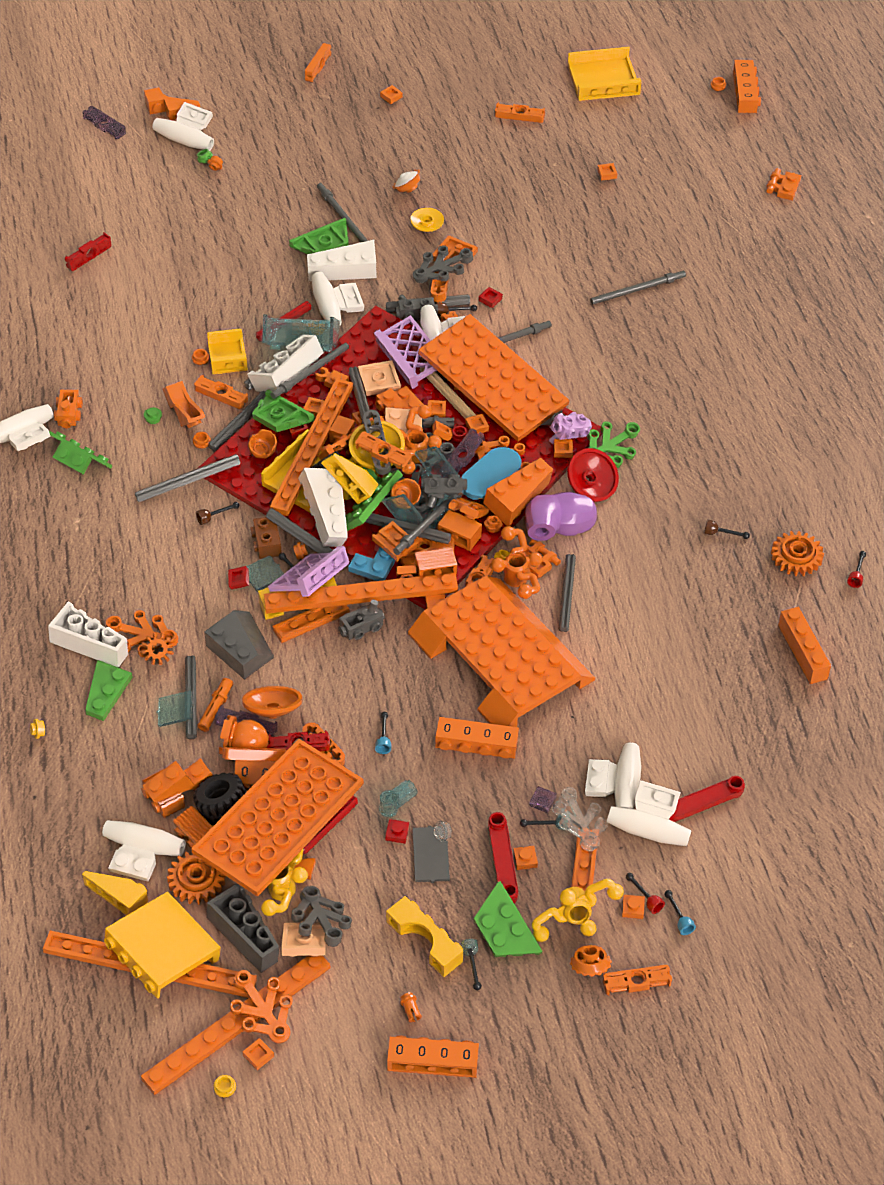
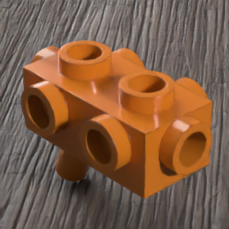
[54,390,83,429]

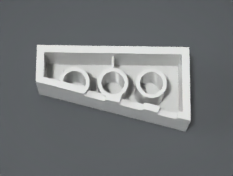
[307,240,376,281]
[247,334,324,392]
[298,468,348,547]
[48,601,128,667]

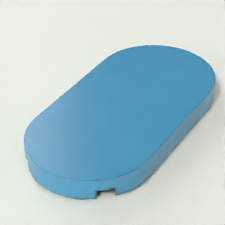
[461,447,522,500]

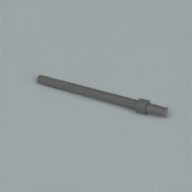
[317,183,368,242]
[590,270,686,305]
[498,321,552,343]
[270,343,349,399]
[393,495,461,555]

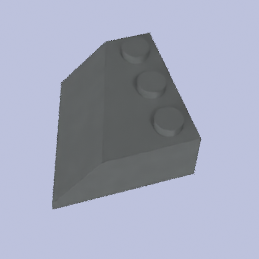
[204,610,274,680]

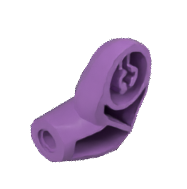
[525,492,597,541]

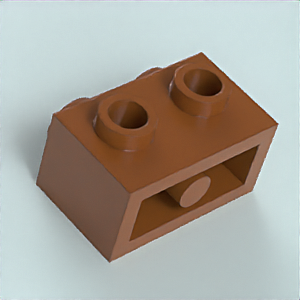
[250,517,282,559]

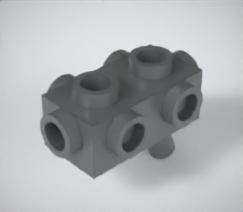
[396,294,438,324]
[421,474,467,508]
[338,600,385,640]

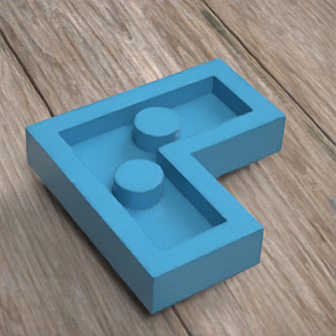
[348,547,396,581]

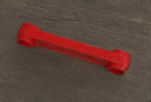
[669,776,745,822]
[488,812,519,904]

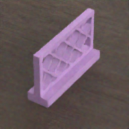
[374,315,437,389]
[268,546,349,597]

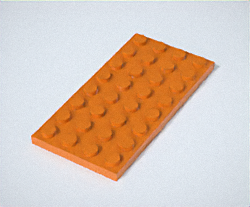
[418,314,570,442]
[191,739,364,897]

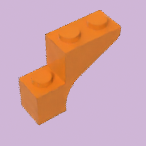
[144,87,200,121]
[163,381,205,428]
[142,758,213,802]

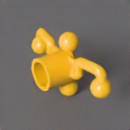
[261,848,308,916]
[532,879,624,942]

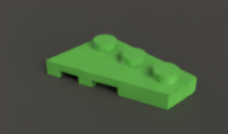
[85,660,133,721]

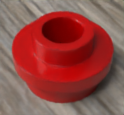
[451,426,469,443]

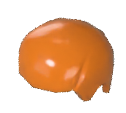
[248,429,277,458]
[390,478,421,508]

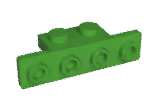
[49,431,112,475]

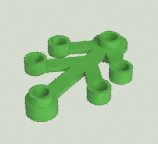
[587,421,640,468]

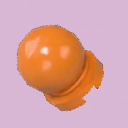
[219,715,269,755]

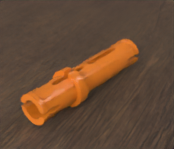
[197,678,234,732]

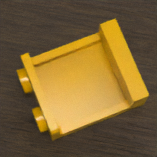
[207,329,248,375]

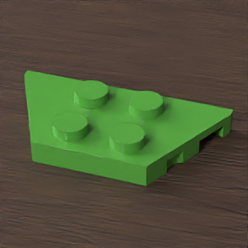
[289,218,349,254]
[252,389,315,432]
[473,881,543,957]

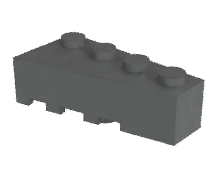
[207,883,279,973]

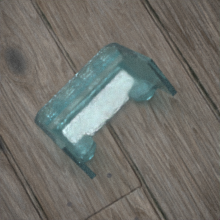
[262,314,340,352]
[382,446,462,530]

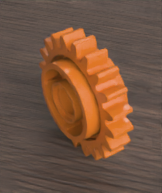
[771,531,824,576]
[167,851,226,905]

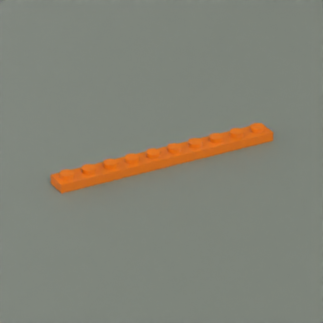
[270,378,353,516]
[264,573,458,614]
[43,930,257,998]
[141,955,331,1095]

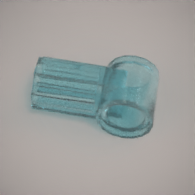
[379,780,418,817]

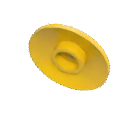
[411,208,444,232]

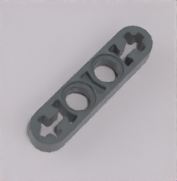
[363,410,391,475]

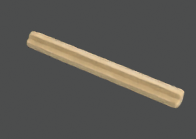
[420,362,476,418]

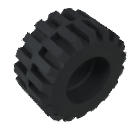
[193,773,247,826]

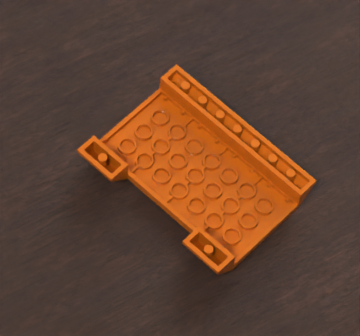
[408,575,595,727]

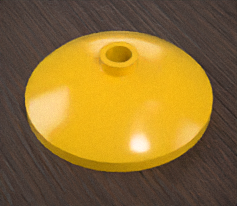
[349,421,405,469]

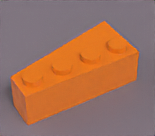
[483,458,553,526]

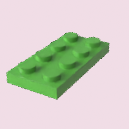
[345,470,403,531]

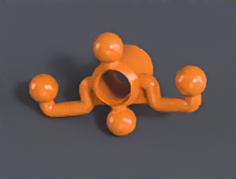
[394,405,442,474]
[490,526,543,599]

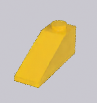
[321,453,379,504]
[82,871,148,916]

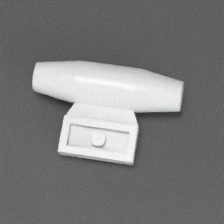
[152,102,214,151]
[311,272,364,329]
[420,305,465,342]
[0,404,54,451]
[585,743,642,809]
[607,780,691,846]
[102,820,186,882]

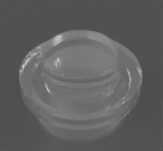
[434,821,452,842]

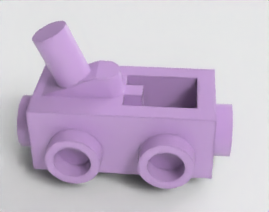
[549,412,592,445]

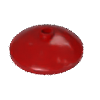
[567,448,619,502]

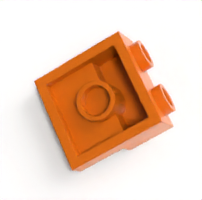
[375,386,424,414]

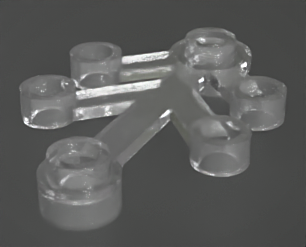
[552,787,609,851]

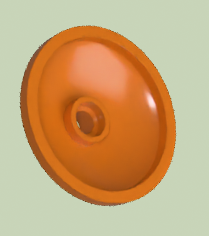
[242,686,303,719]

